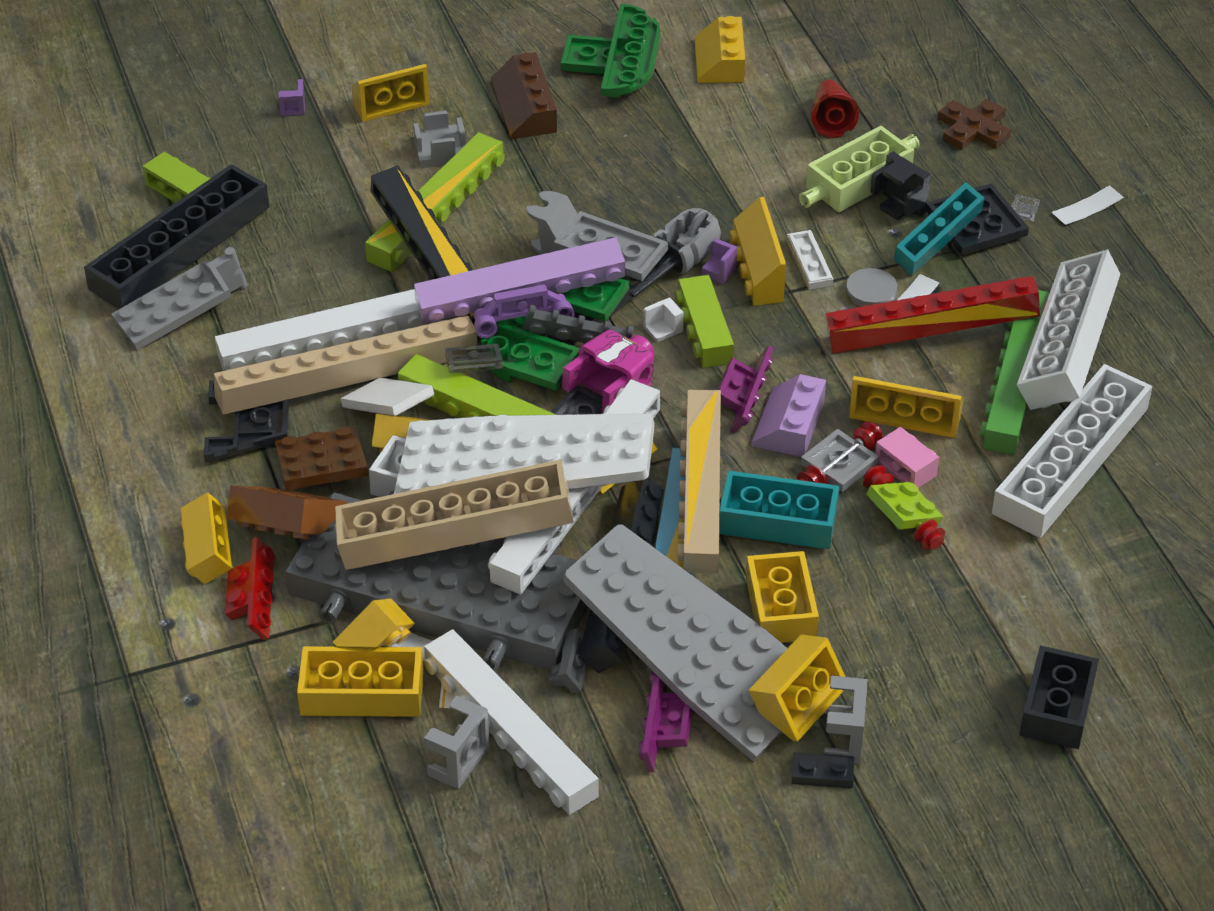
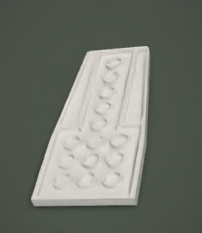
[394,413,655,494]

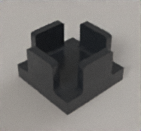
[870,151,931,220]

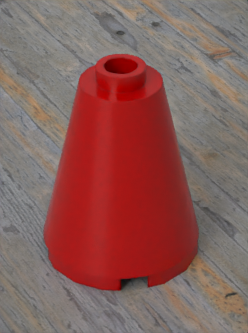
[811,80,859,138]

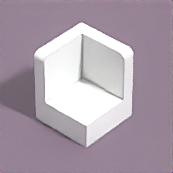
[643,297,684,342]

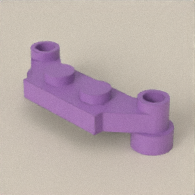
[473,284,574,338]

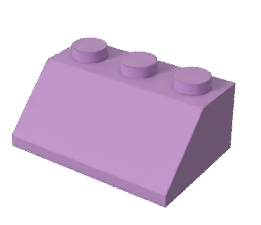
[751,374,826,457]

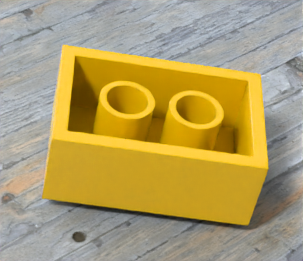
[746,551,819,643]

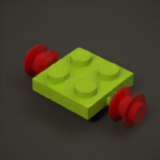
[863,465,945,550]

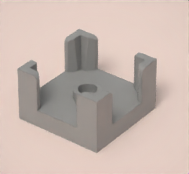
[824,675,868,764]
[424,695,490,789]

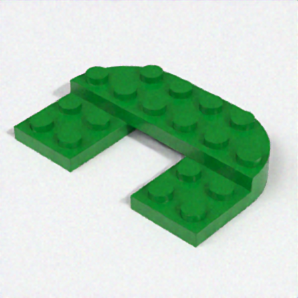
[481,278,629,391]

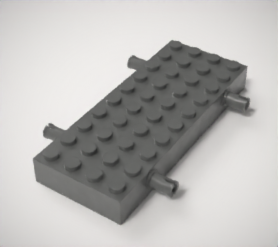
[285,490,588,671]

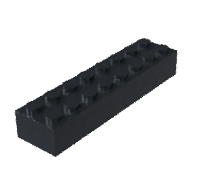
[84,164,270,309]

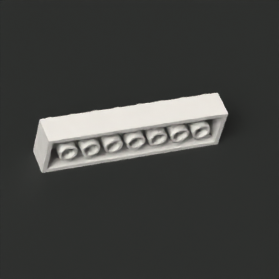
[1017,249,1120,410]
[992,364,1152,538]

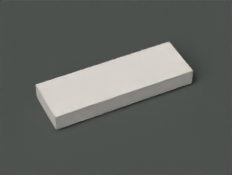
[786,230,834,290]

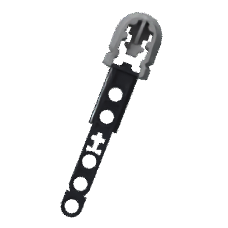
[547,208,721,346]

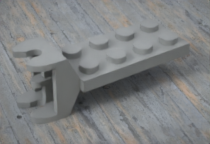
[527,191,668,281]

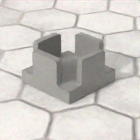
[412,111,466,168]

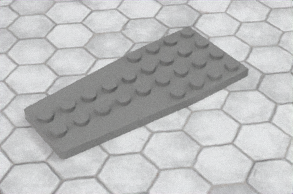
[563,525,788,762]

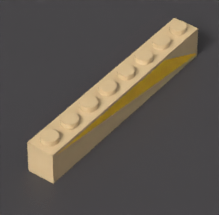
[678,390,721,573]

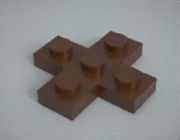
[938,99,1011,150]

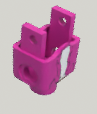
[562,330,655,412]

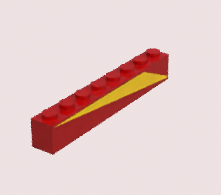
[825,276,1040,354]

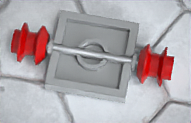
[797,421,883,492]

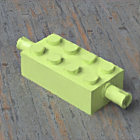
[799,126,920,212]

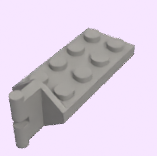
[111,247,247,350]

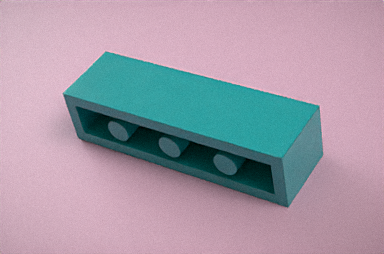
[893,182,985,276]

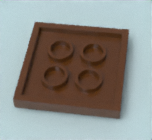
[275,427,369,490]

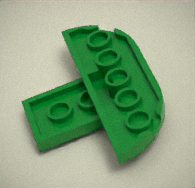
[561,3,661,98]

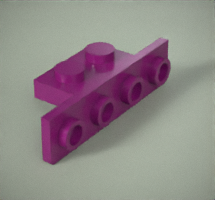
[717,345,773,433]
[639,671,693,772]

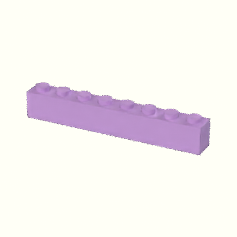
[414,237,625,324]

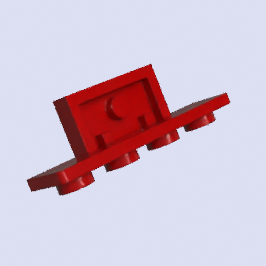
[225,537,275,640]

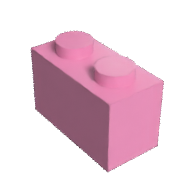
[875,427,939,488]

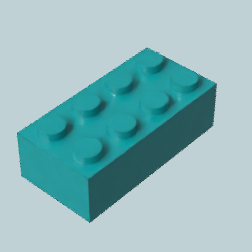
[719,470,839,549]

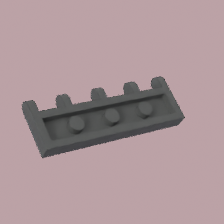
[522,305,634,344]

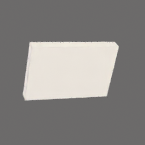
[340,378,434,416]

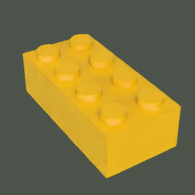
[297,646,424,717]

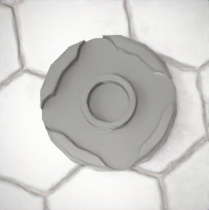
[846,268,898,307]

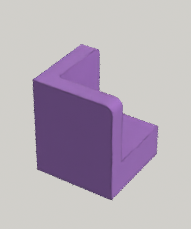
[279,79,305,116]
[702,239,737,284]

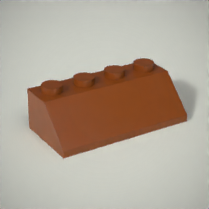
[226,485,347,539]

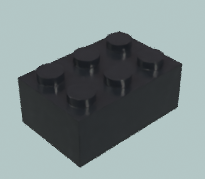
[1019,645,1099,749]

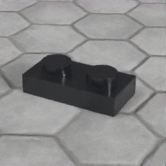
[791,752,854,788]

